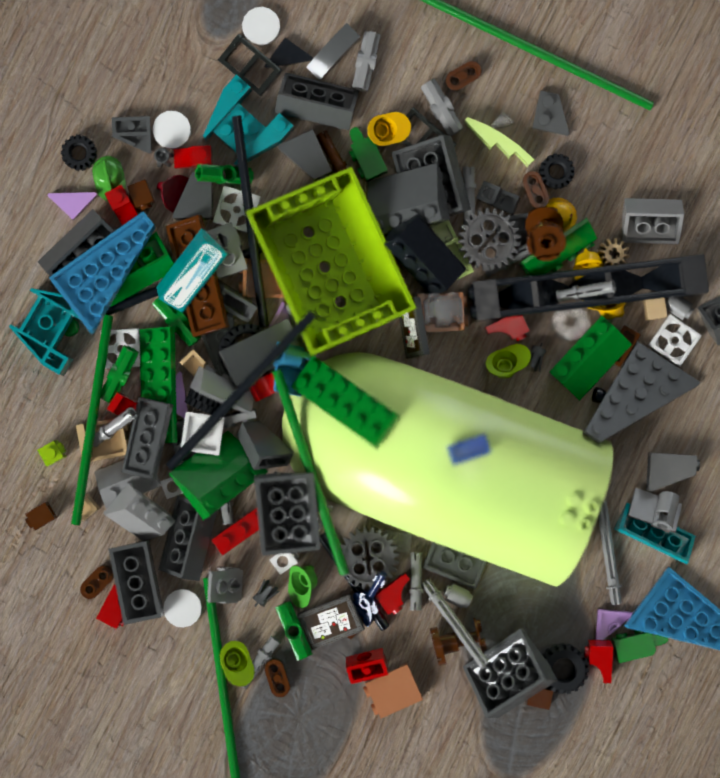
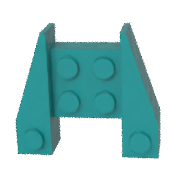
[203,74,294,167]
[9,288,80,376]

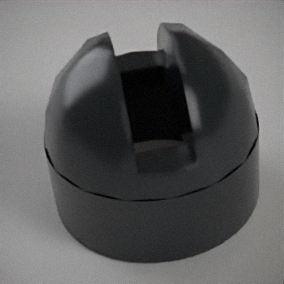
[591,387,606,403]

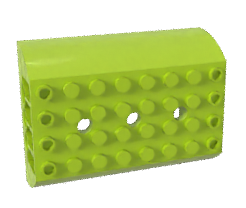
[246,167,416,356]

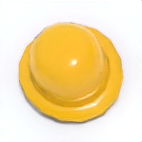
[545,198,577,232]

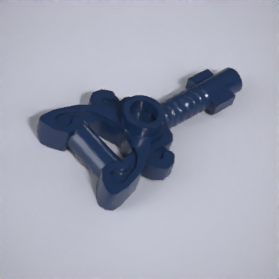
[353,571,387,627]

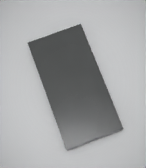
[219,319,301,386]
[122,397,173,481]

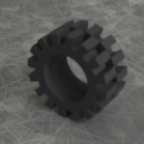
[61,135,97,171]
[539,153,575,190]
[185,388,222,415]

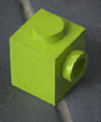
[37,440,67,467]

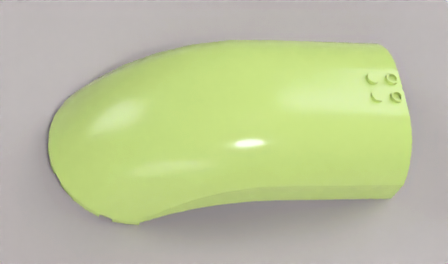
[281,352,613,587]

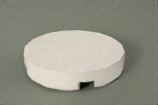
[242,7,280,46]
[153,111,191,149]
[163,589,202,628]

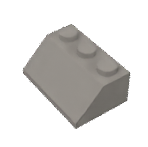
[622,198,684,244]
[190,365,254,416]
[94,460,162,508]
[103,484,176,541]

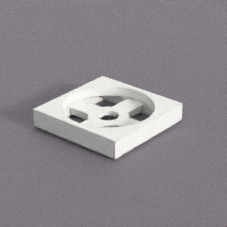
[213,186,261,233]
[648,314,702,367]
[100,328,140,369]

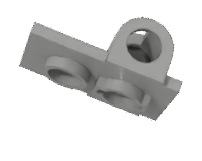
[206,222,248,279]
[628,488,682,533]
[207,567,243,604]

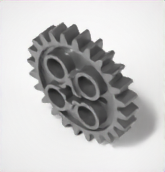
[458,208,521,271]
[340,526,399,589]

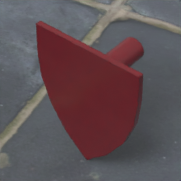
[157,175,189,213]

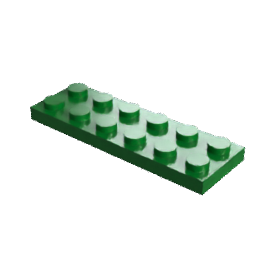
[140,327,177,443]
[291,356,400,449]

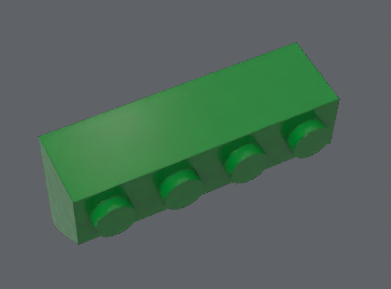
[519,218,597,275]
[110,232,174,307]
[549,316,632,401]

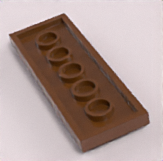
[166,215,229,337]

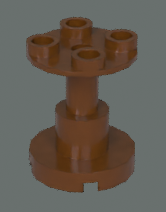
[525,207,566,261]
[430,617,487,666]

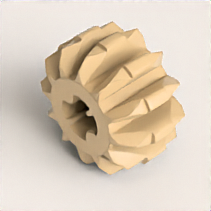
[597,238,630,266]

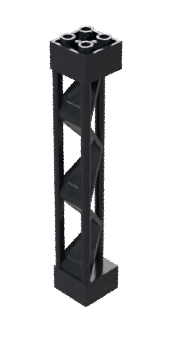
[468,254,709,322]

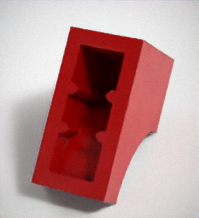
[174,145,213,169]
[104,185,138,226]
[484,315,530,341]
[249,373,277,402]
[107,392,137,416]
[375,572,410,615]
[96,584,124,629]
[584,640,613,683]

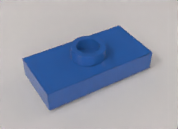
[446,434,491,466]

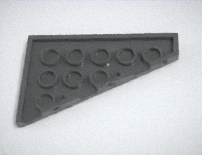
[583,342,700,444]

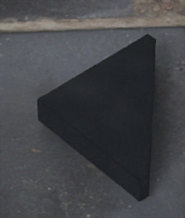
[265,38,313,69]

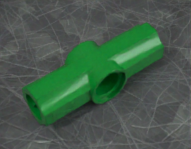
[195,164,254,184]
[152,297,202,347]
[101,345,139,403]
[275,601,313,661]

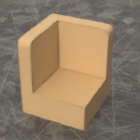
[643,298,667,321]
[179,349,208,376]
[72,494,100,521]

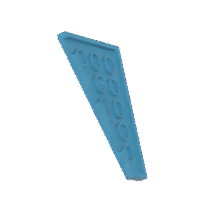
[49,211,155,334]
[624,567,720,650]

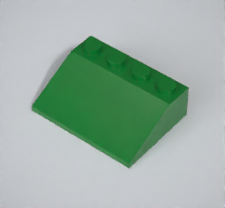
[169,431,268,520]

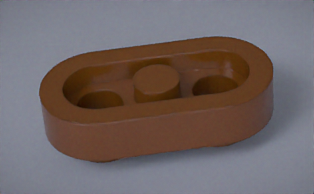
[445,61,481,91]
[522,171,549,208]
[80,565,114,599]
[265,659,290,697]

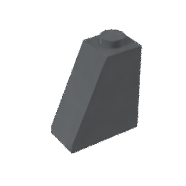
[278,129,332,181]
[173,172,213,220]
[237,421,294,470]
[646,452,700,491]

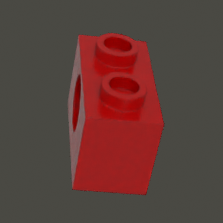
[346,648,388,684]

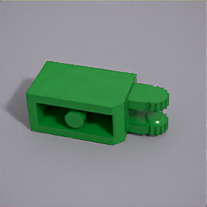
[349,127,388,182]
[612,630,669,663]

